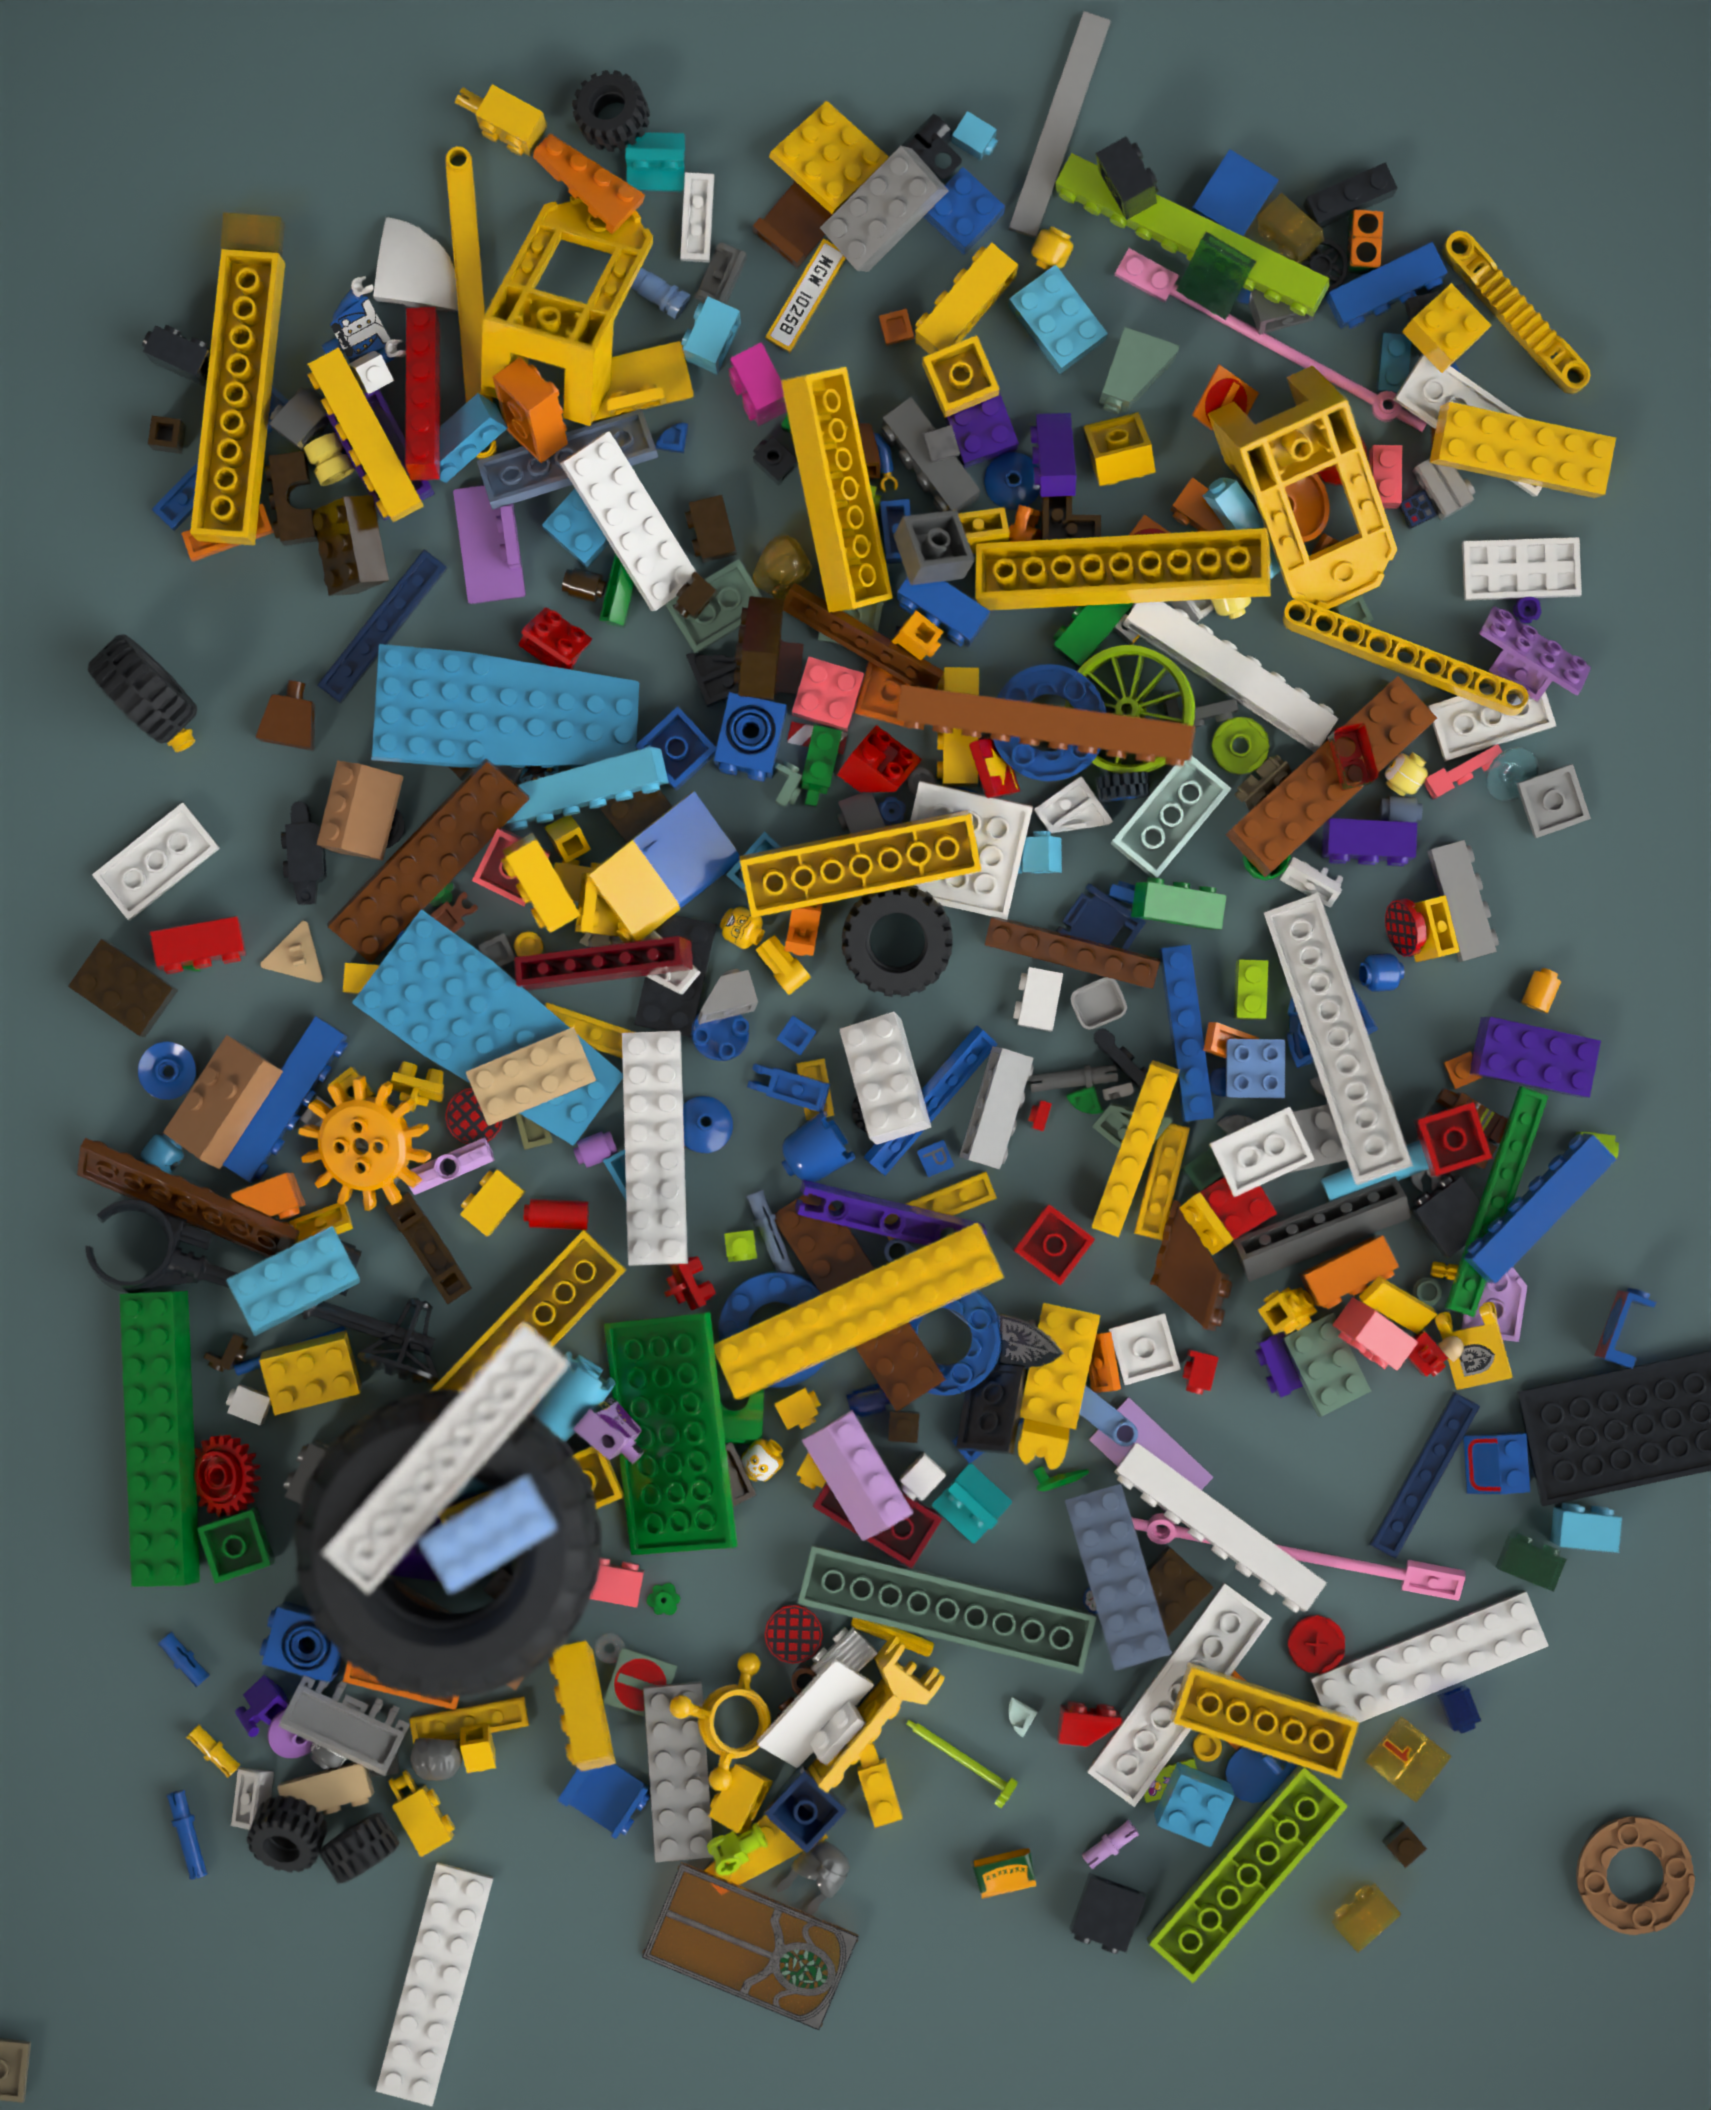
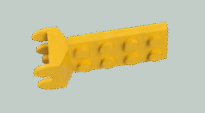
[1018,1303,1100,1470]
[808,1635,945,1792]

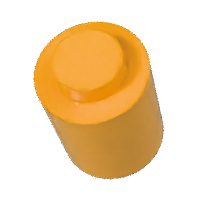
[1521,968,1561,1014]

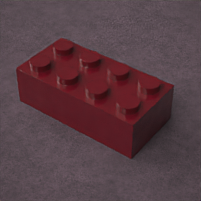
[812,1482,943,1569]

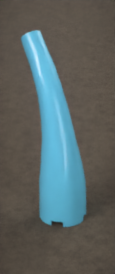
[447,1352,615,1504]

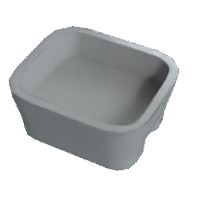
[1070,977,1127,1030]

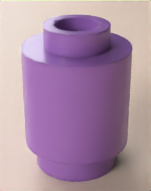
[573,1131,618,1168]

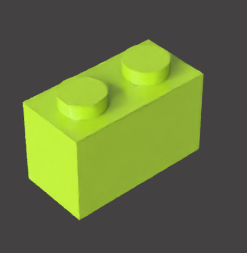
[1234,959,1268,1020]

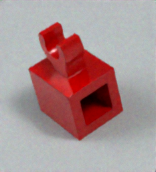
[1407,1331,1448,1377]

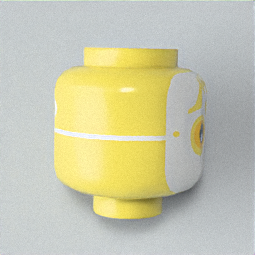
[1385,752,1428,797]

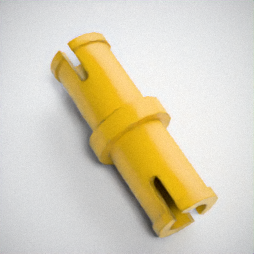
[186,1724,241,1778]

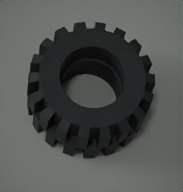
[572,70,650,152]
[247,1795,328,1873]
[319,1813,400,1884]

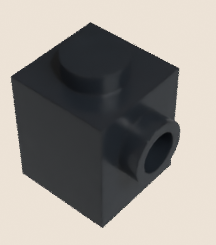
[753,436,798,486]

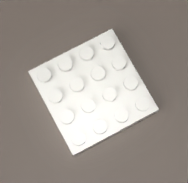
[910,780,1033,920]

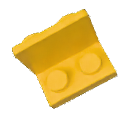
[575,872,620,937]

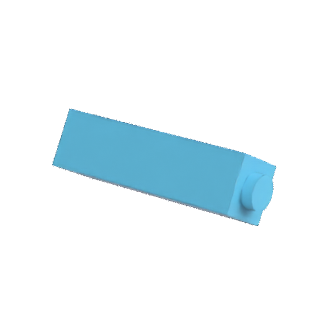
[1203,477,1281,579]

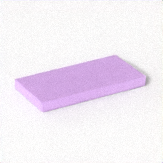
[1089,1397,1214,1512]

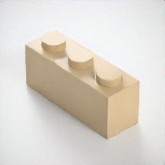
[277,1762,375,1815]

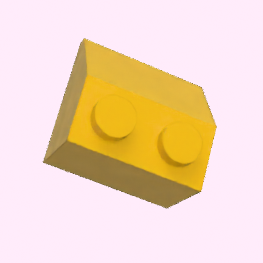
[1083,412,1156,486]

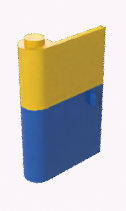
[587,791,740,943]

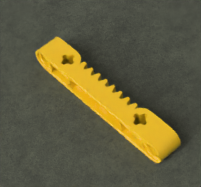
[1442,231,1591,394]

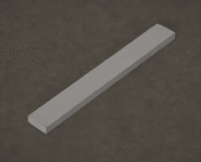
[1009,11,1111,239]

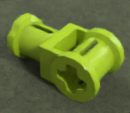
[707,1823,768,1875]

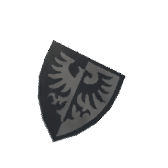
[1000,1314,1064,1368]

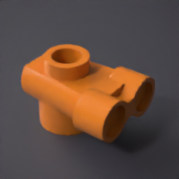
[1009,505,1041,542]

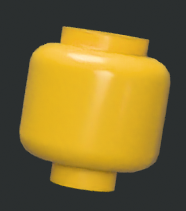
[1031,226,1074,270]

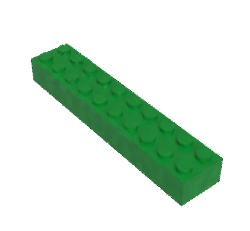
[119,1290,200,1587]

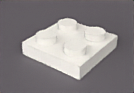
[1108,1313,1181,1385]

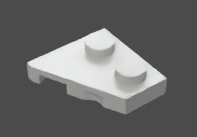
[1033,776,1113,834]

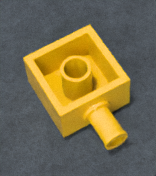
[455,84,547,157]

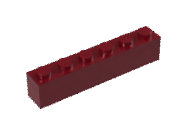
[514,936,693,991]

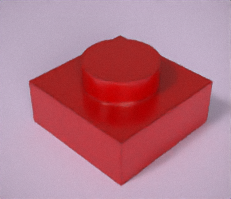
[1028,1100,1052,1132]

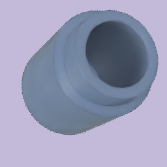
[1379,796,1423,822]

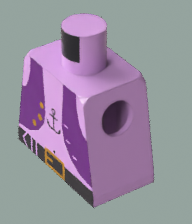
[573,1397,645,1464]

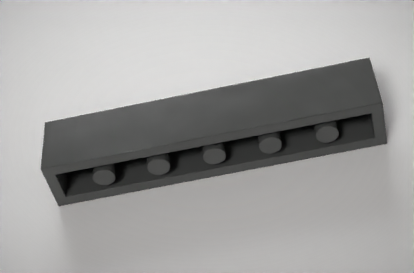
[1233,1176,1411,1282]

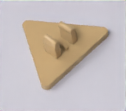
[261,921,323,983]

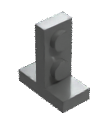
[1161,689,1239,727]

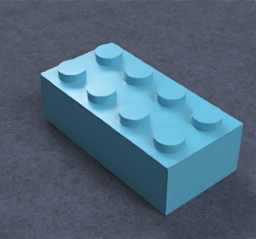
[227,1226,360,1336]

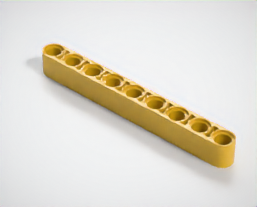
[1283,599,1528,716]

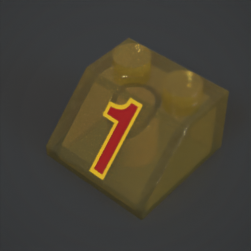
[1365,1716,1452,1803]

